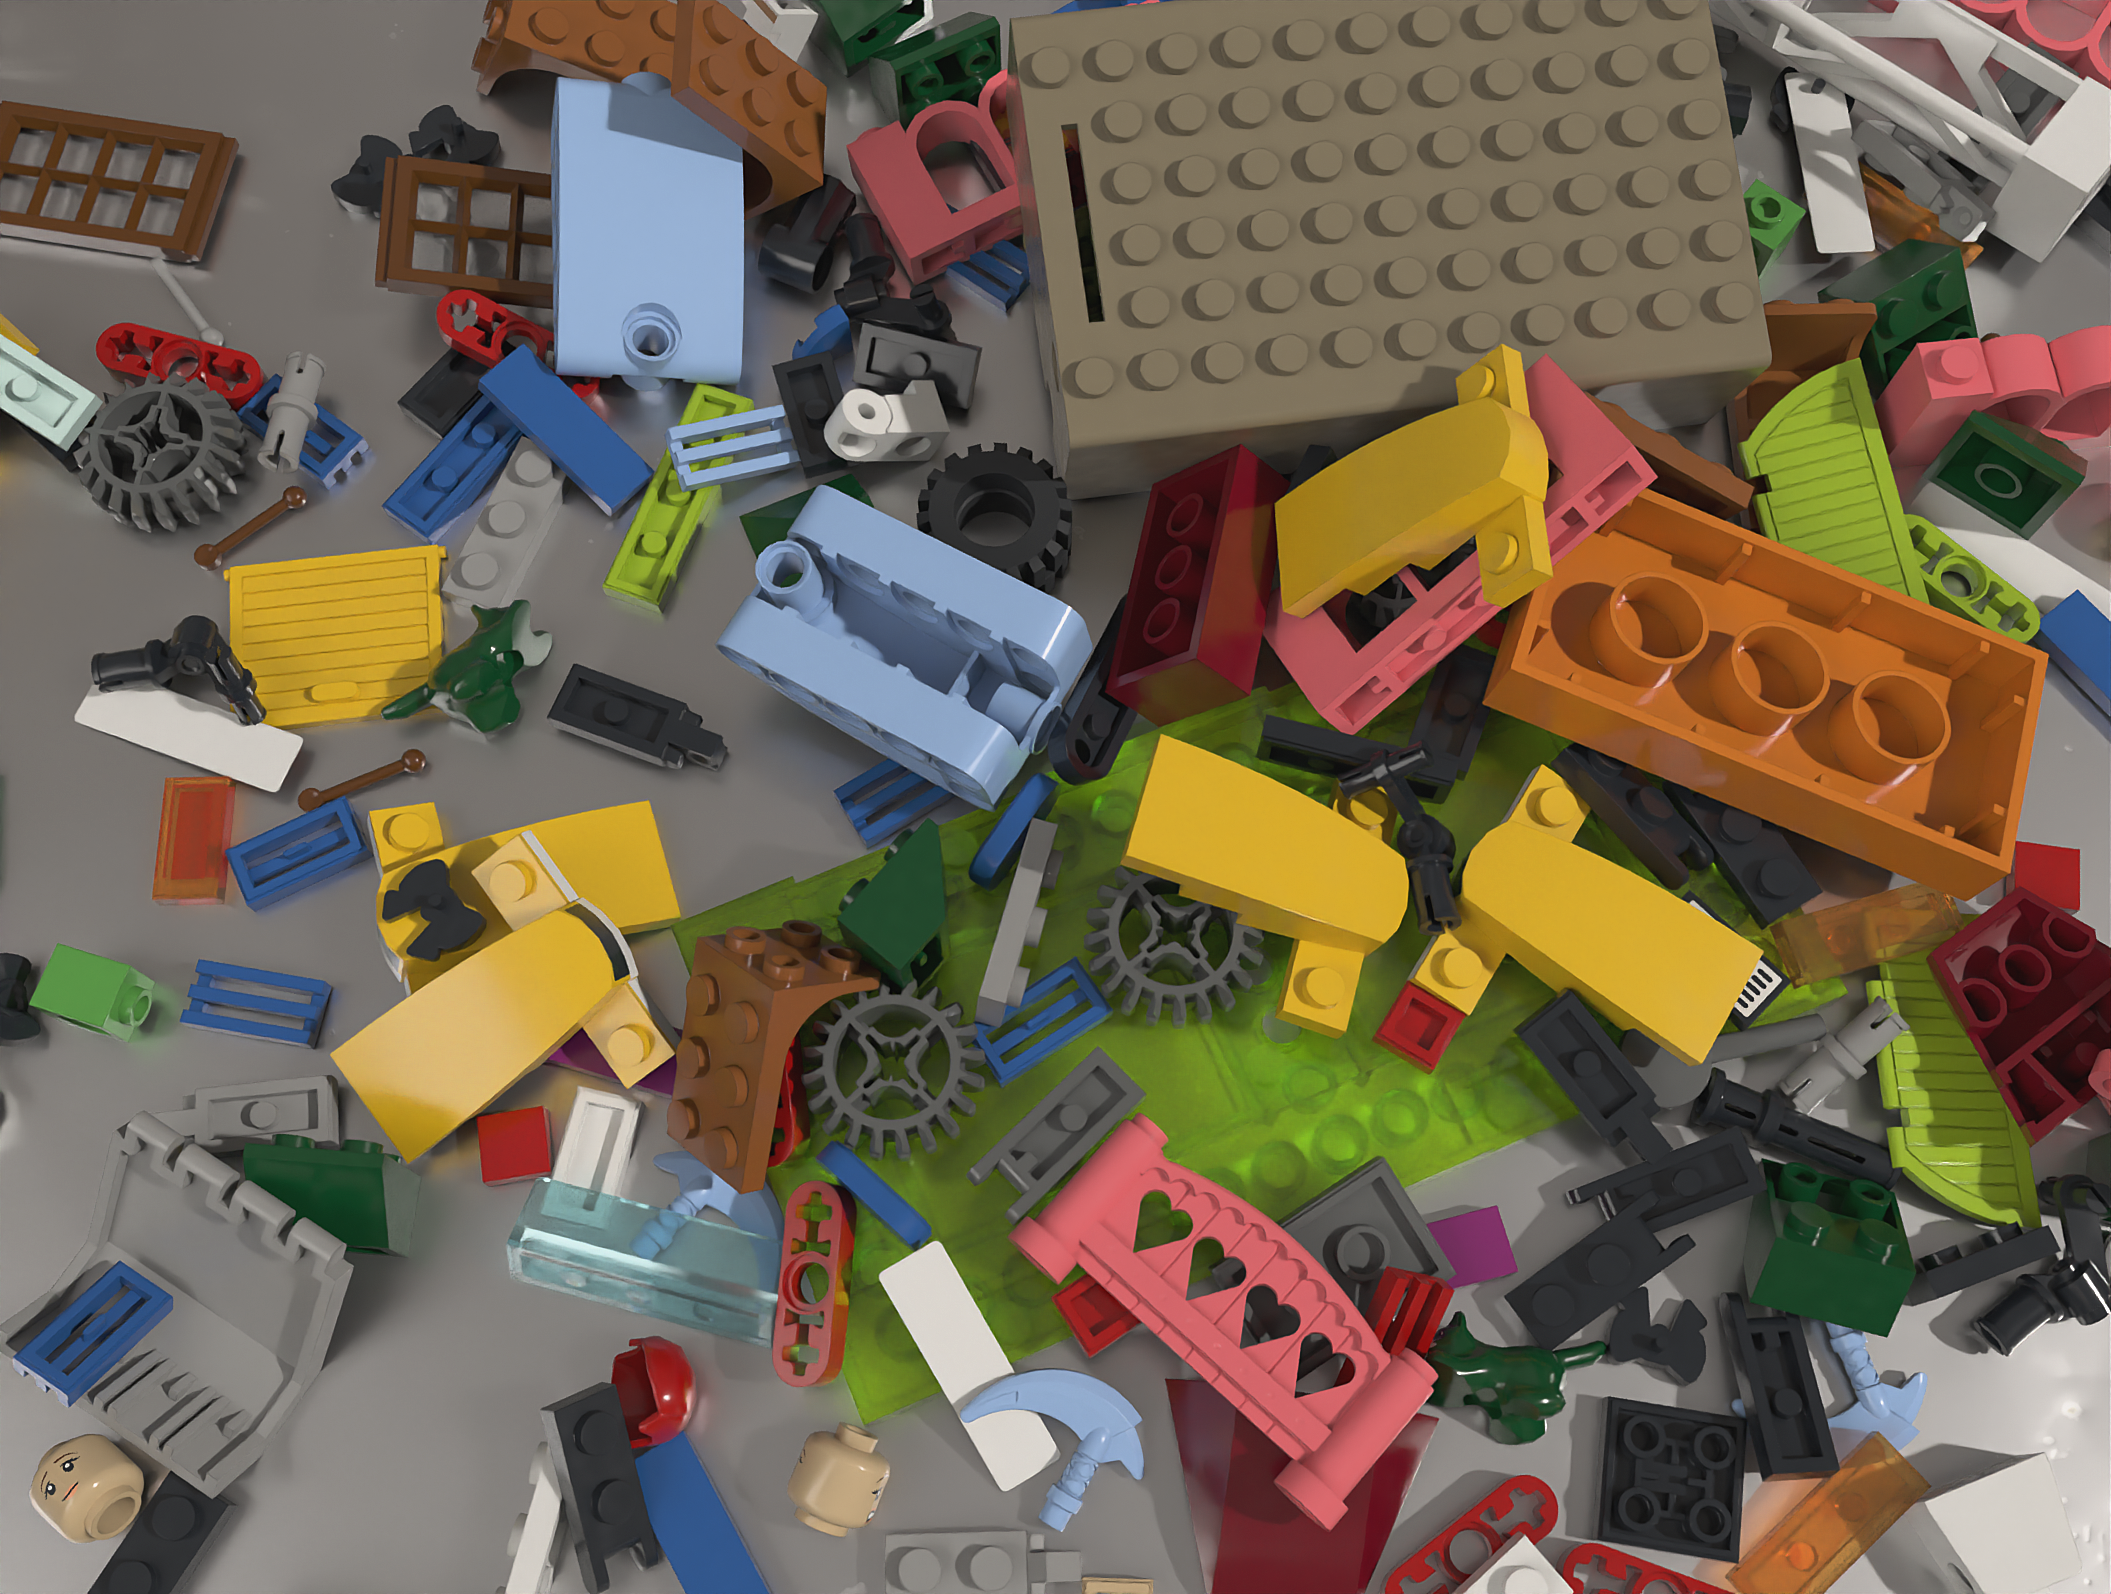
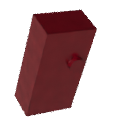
[1105,444,1291,727]

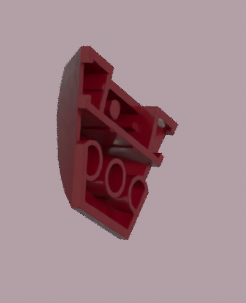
[1926,886,2111,1148]
[1164,1378,1439,1594]

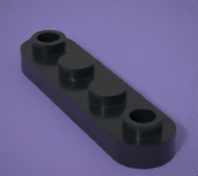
[1048,593,1138,786]

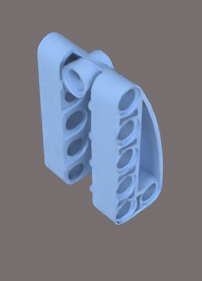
[551,72,744,392]
[715,485,1093,812]

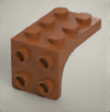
[471,0,677,96]
[671,0,827,222]
[1726,299,1877,536]
[1547,391,1754,520]
[667,920,881,1194]

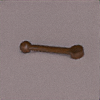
[194,486,307,571]
[298,749,426,813]

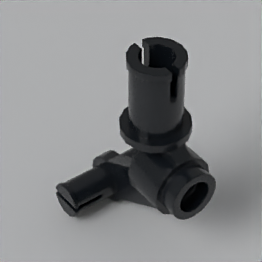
[834,212,957,341]
[91,615,267,726]
[1337,739,1462,936]
[1974,1174,2111,1357]

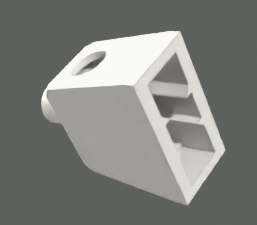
[1899,1452,2082,1594]

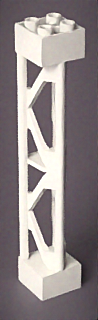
[1708,0,2111,263]

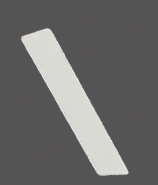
[1784,72,1875,253]
[1905,482,2111,621]
[74,682,303,792]
[879,1241,1061,1491]

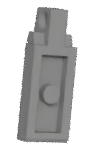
[1851,120,1996,242]
[149,1075,339,1158]
[885,1531,1082,1594]

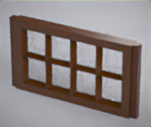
[0,100,239,263]
[375,155,553,310]

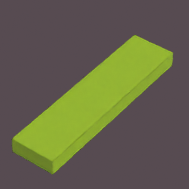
[602,383,755,614]

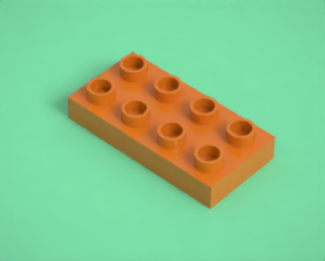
[1482,488,2049,902]

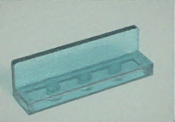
[506,1177,783,1349]

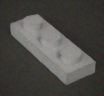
[441,436,573,609]
[974,817,1064,1028]

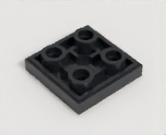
[1592,1396,1747,1564]

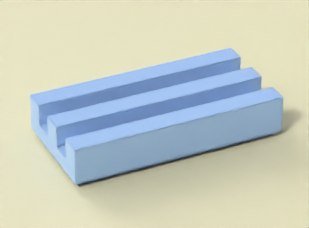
[664,404,801,492]

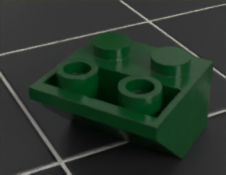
[808,0,934,78]
[868,12,1002,133]
[1817,238,1978,401]
[837,817,951,995]
[243,1134,422,1258]
[1743,1158,1916,1338]

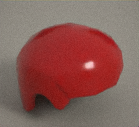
[611,1336,697,1449]

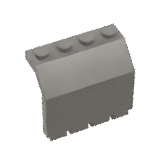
[0,1111,354,1499]

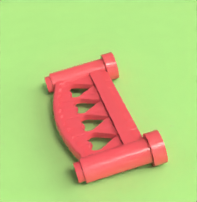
[1007,1112,1439,1532]

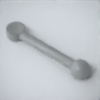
[149,255,224,346]

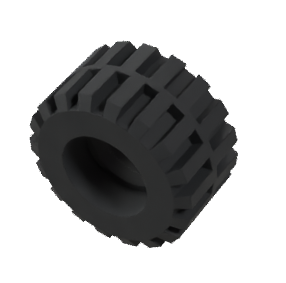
[916,442,1072,594]

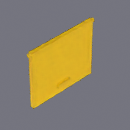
[223,544,447,730]

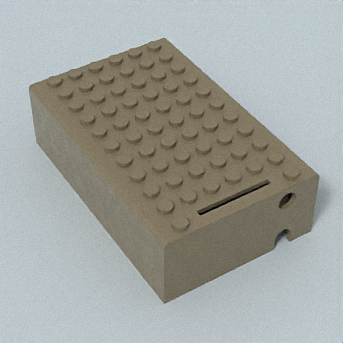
[1006,0,1772,500]

